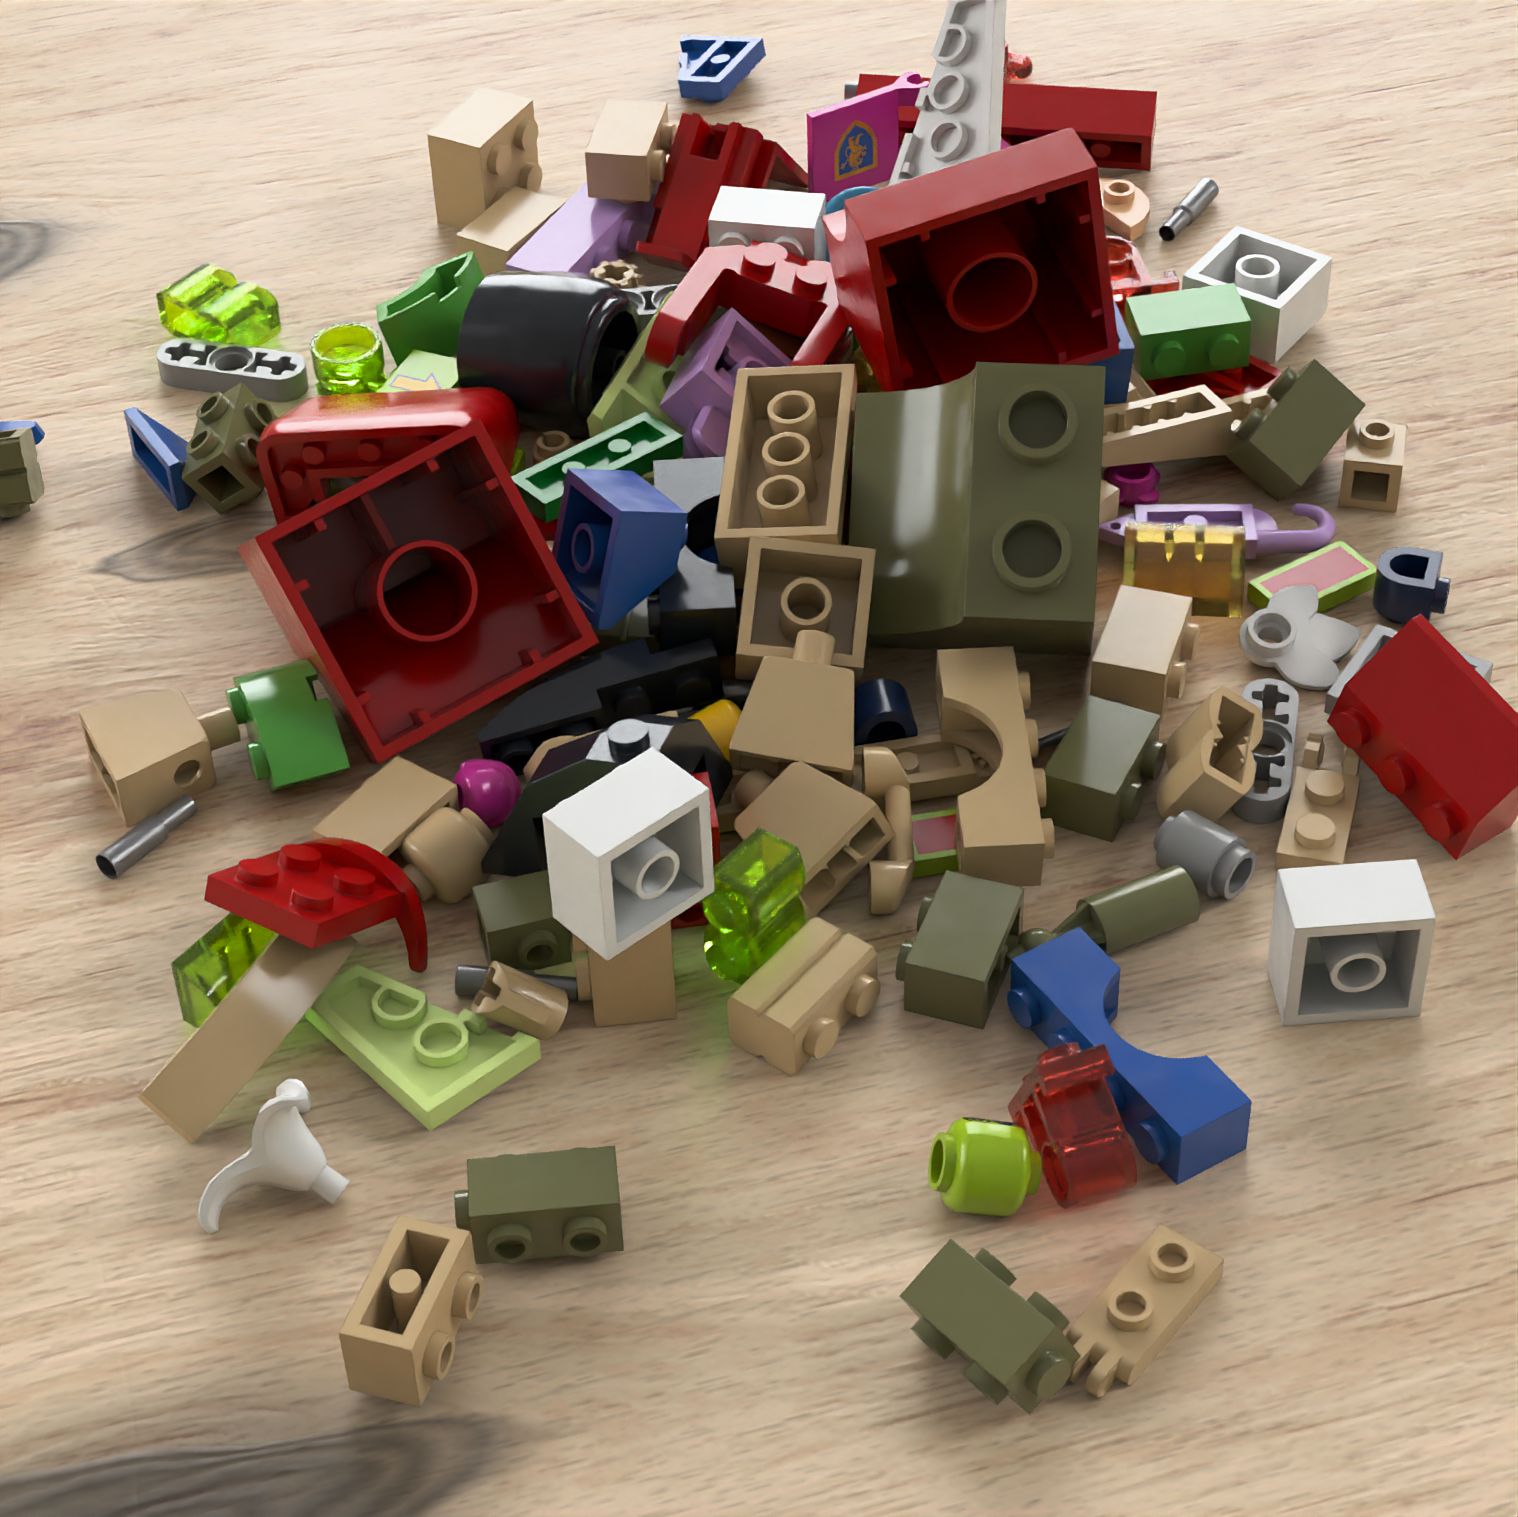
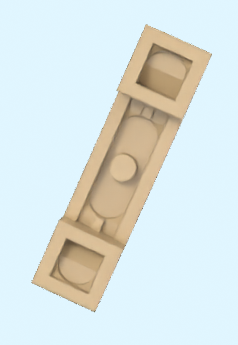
[137,933,358,1144]

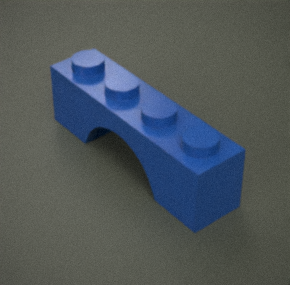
[1007,927,1252,1185]

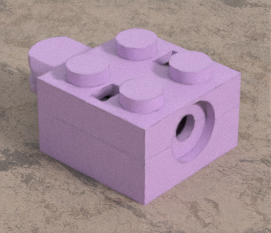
[659,308,792,459]

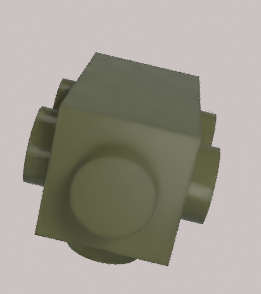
[181,382,278,514]
[454,1146,624,1264]
[900,1239,1081,1415]

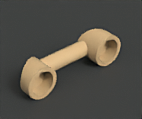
[862,746,915,914]

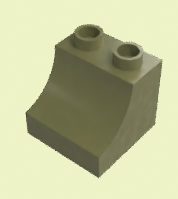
[848,362,1106,656]

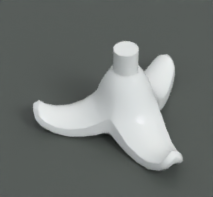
[197,1078,350,1235]

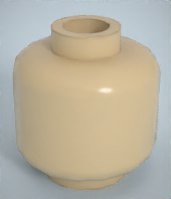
[400,807,495,905]

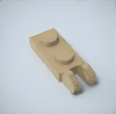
[1274,732,1361,870]

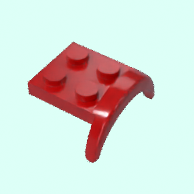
[204,837,428,973]

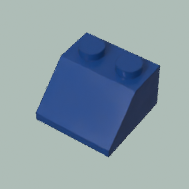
[552,468,688,629]

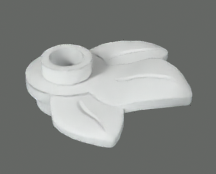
[1238,585,1361,690]

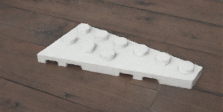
[888,0,1007,186]

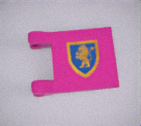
[807,71,930,202]

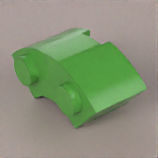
[376,250,485,367]
[226,659,350,792]

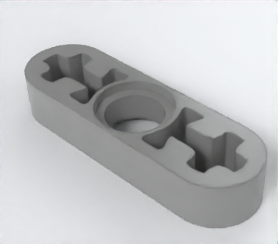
[156,338,309,402]
[1231,678,1299,824]

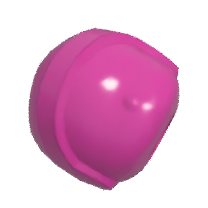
[453,759,521,828]

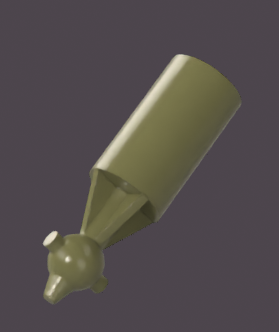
[1006,865,1201,964]

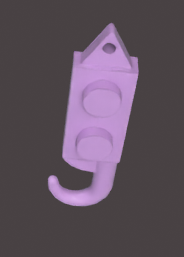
[1098,503,1336,561]

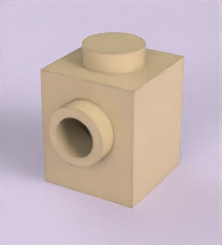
[1338,419,1408,512]

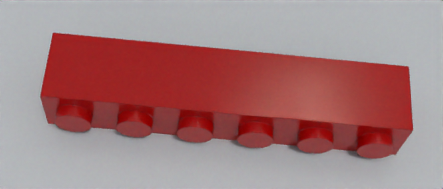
[855,73,1157,171]

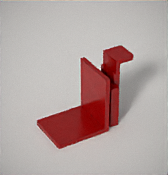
[634,113,808,273]

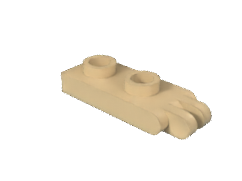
[1065,1223,1224,1398]

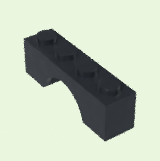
[647,457,737,656]

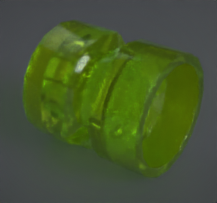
[310,323,387,396]

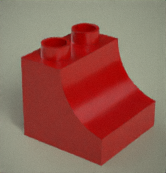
[821,127,1120,392]
[237,418,599,764]

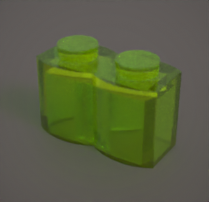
[156,264,282,347]
[702,827,807,985]

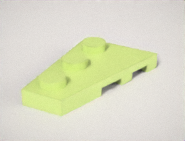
[305,964,541,1131]

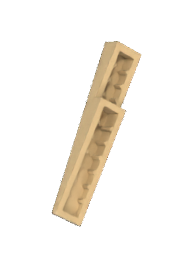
[1102,384,1273,467]

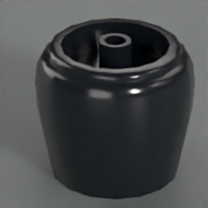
[456,271,641,440]

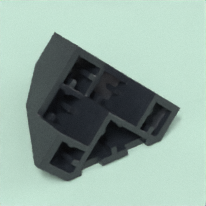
[481,714,733,877]

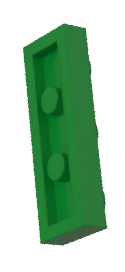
[511,411,683,523]

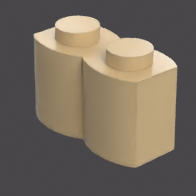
[1156,685,1263,823]

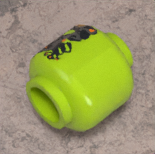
[928,1117,1042,1218]

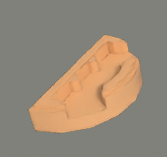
[1099,178,1150,242]

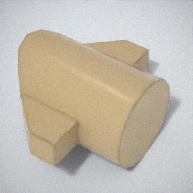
[471,961,568,1041]

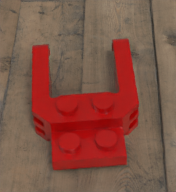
[644,240,853,369]

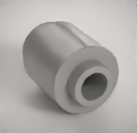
[1154,810,1257,899]

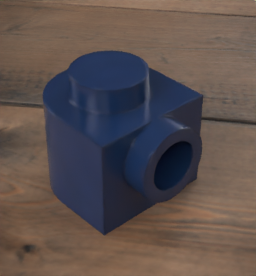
[1372,547,1451,624]
[854,678,918,746]

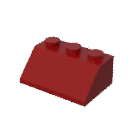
[1327,614,1518,860]

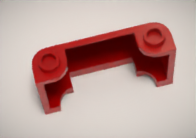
[256,387,521,525]

